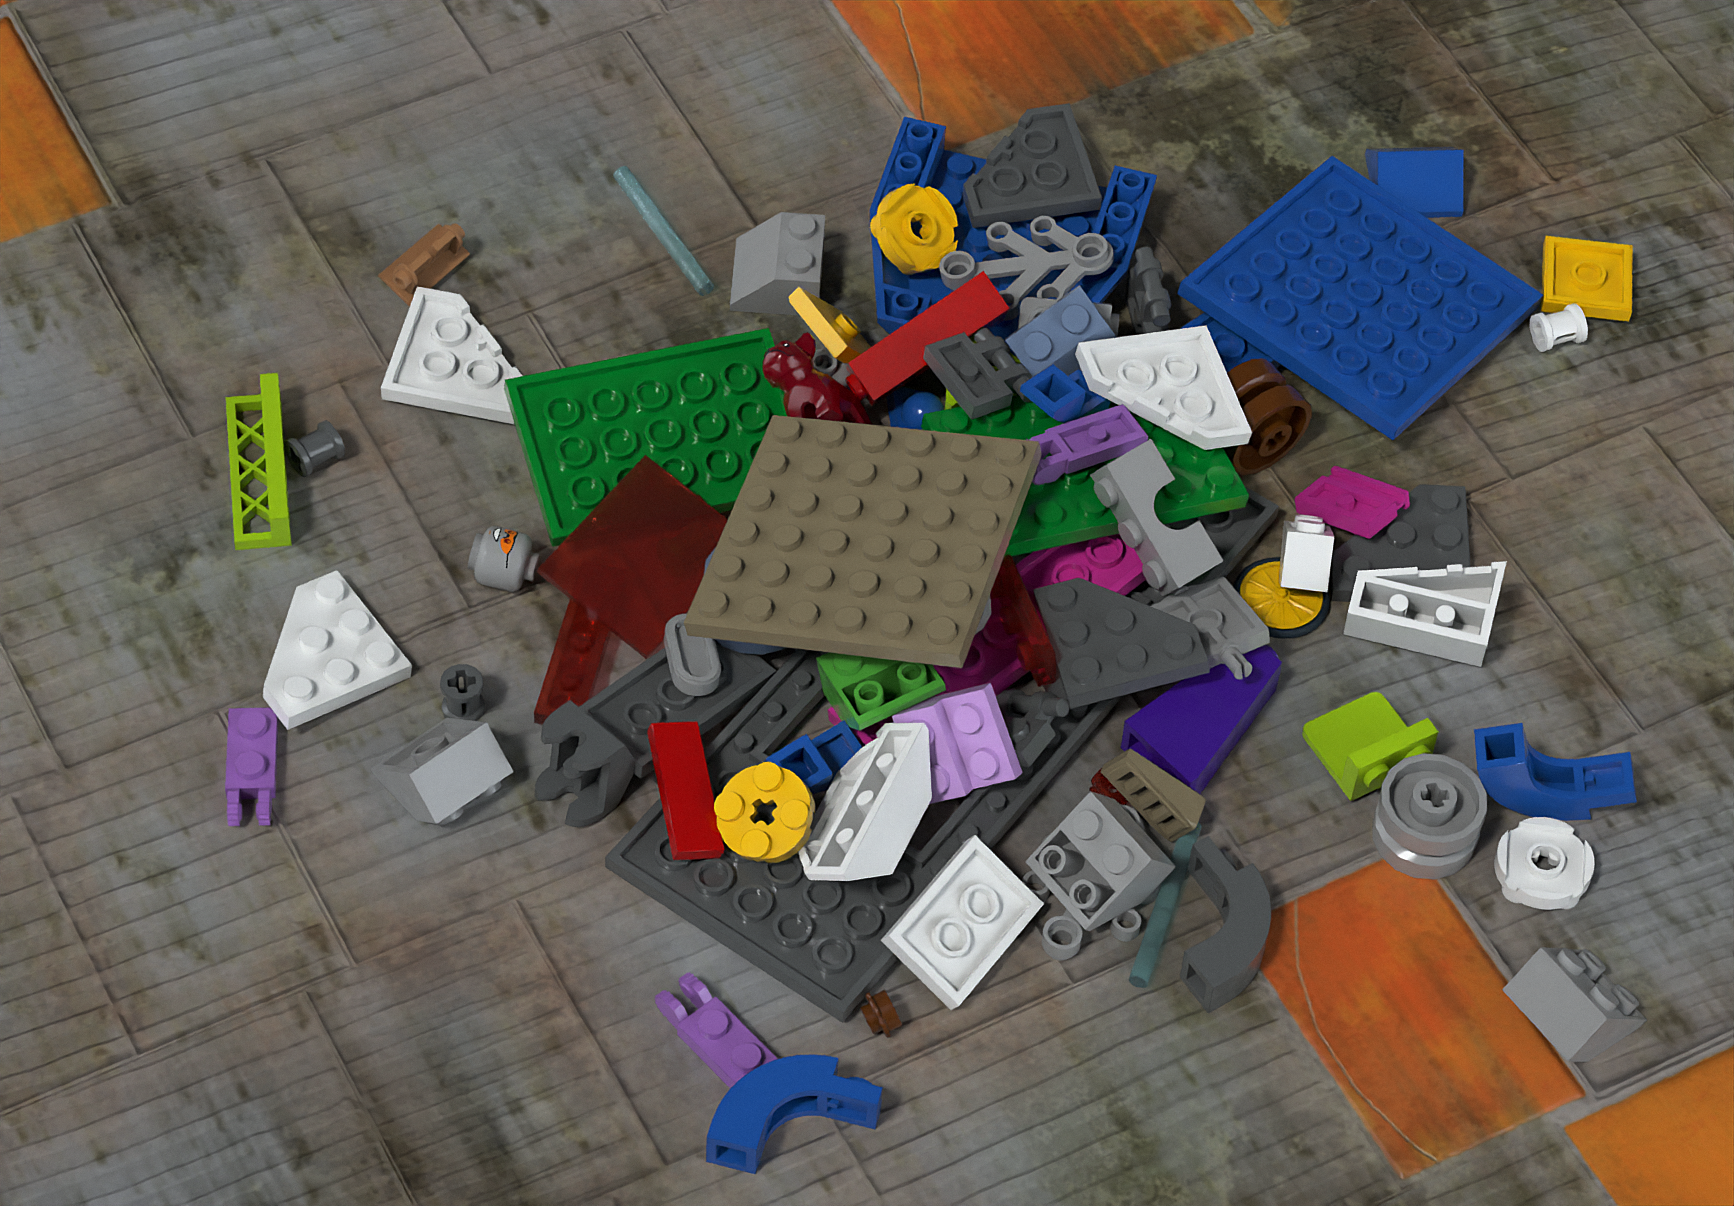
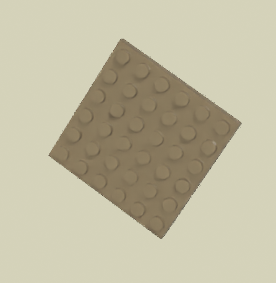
[684,415,1042,668]

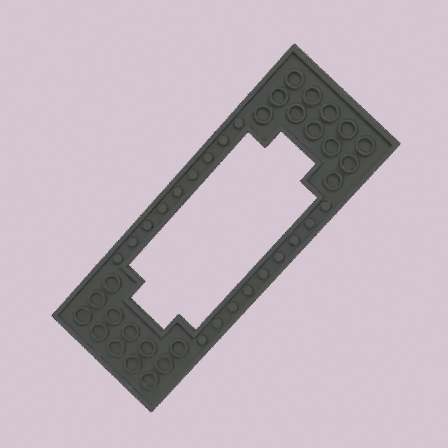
[605,487,1279,1023]

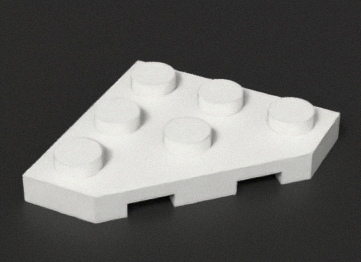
[381,286,523,424]
[1075,325,1252,450]
[263,570,412,730]

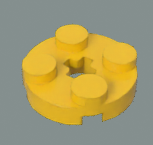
[870,184,958,275]
[714,762,815,863]

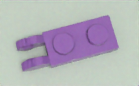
[1026,404,1148,486]
[225,708,278,826]
[654,972,777,1088]

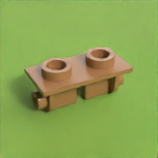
[378,223,470,307]

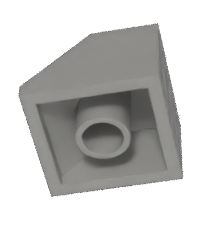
[730,212,825,316]
[370,718,514,825]

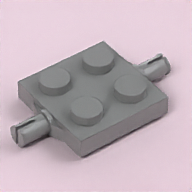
[1151,575,1270,680]

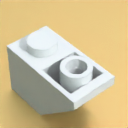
[1279,515,1334,592]

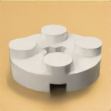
[1494,817,1595,910]

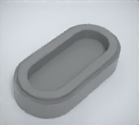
[664,614,721,696]

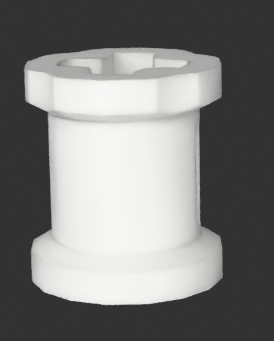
[1530,303,1588,352]

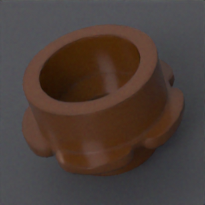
[860,989,902,1038]

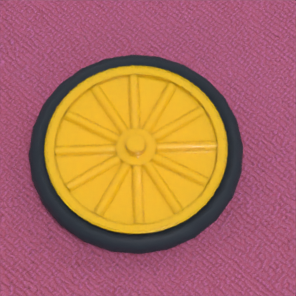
[1233,557,1330,639]

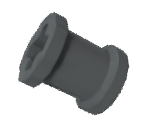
[284,420,345,477]
[440,664,485,721]

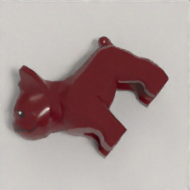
[762,332,873,425]

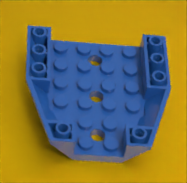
[869,117,1157,356]

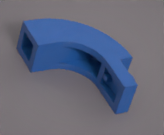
[1474,723,1637,821]
[706,1054,883,1174]

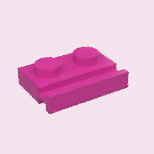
[1295,465,1410,539]

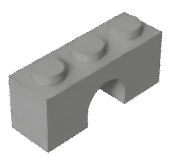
[1090,439,1223,596]

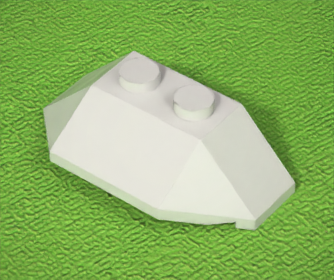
[798,723,932,881]

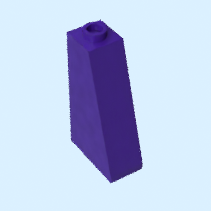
[1120,644,1282,794]

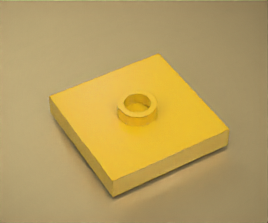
[1541,236,1633,322]
[788,287,871,364]

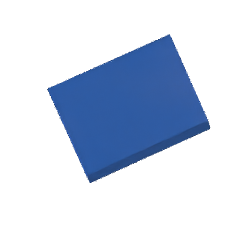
[1365,147,1464,218]

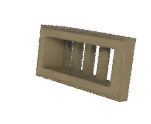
[1101,749,1206,842]

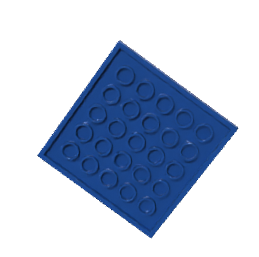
[1177,156,1544,440]

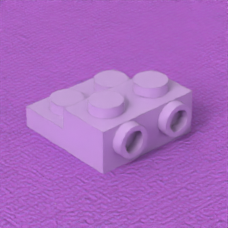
[892,683,1023,804]

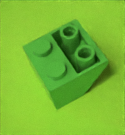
[816,652,946,731]

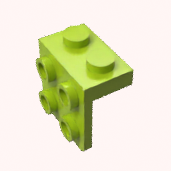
[1302,692,1439,801]

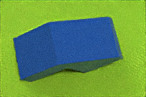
[1020,364,1110,423]
[765,720,862,794]

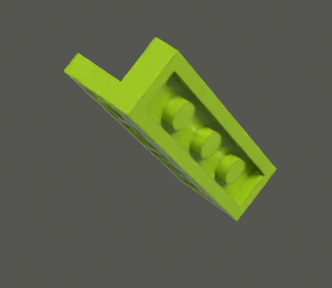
[225,373,292,550]

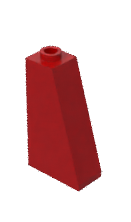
[845,271,1010,406]

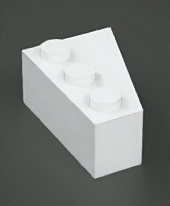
[1343,561,1507,667]

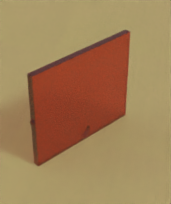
[537,455,728,659]

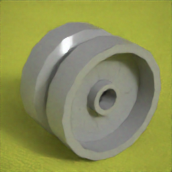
[1372,753,1487,879]

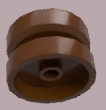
[1223,358,1312,475]

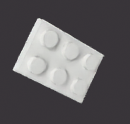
[881,835,1044,1010]

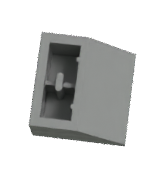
[1025,791,1176,931]
[1502,947,1647,1062]

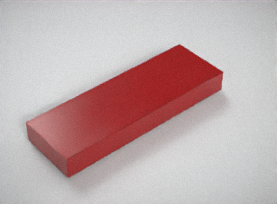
[647,721,724,860]

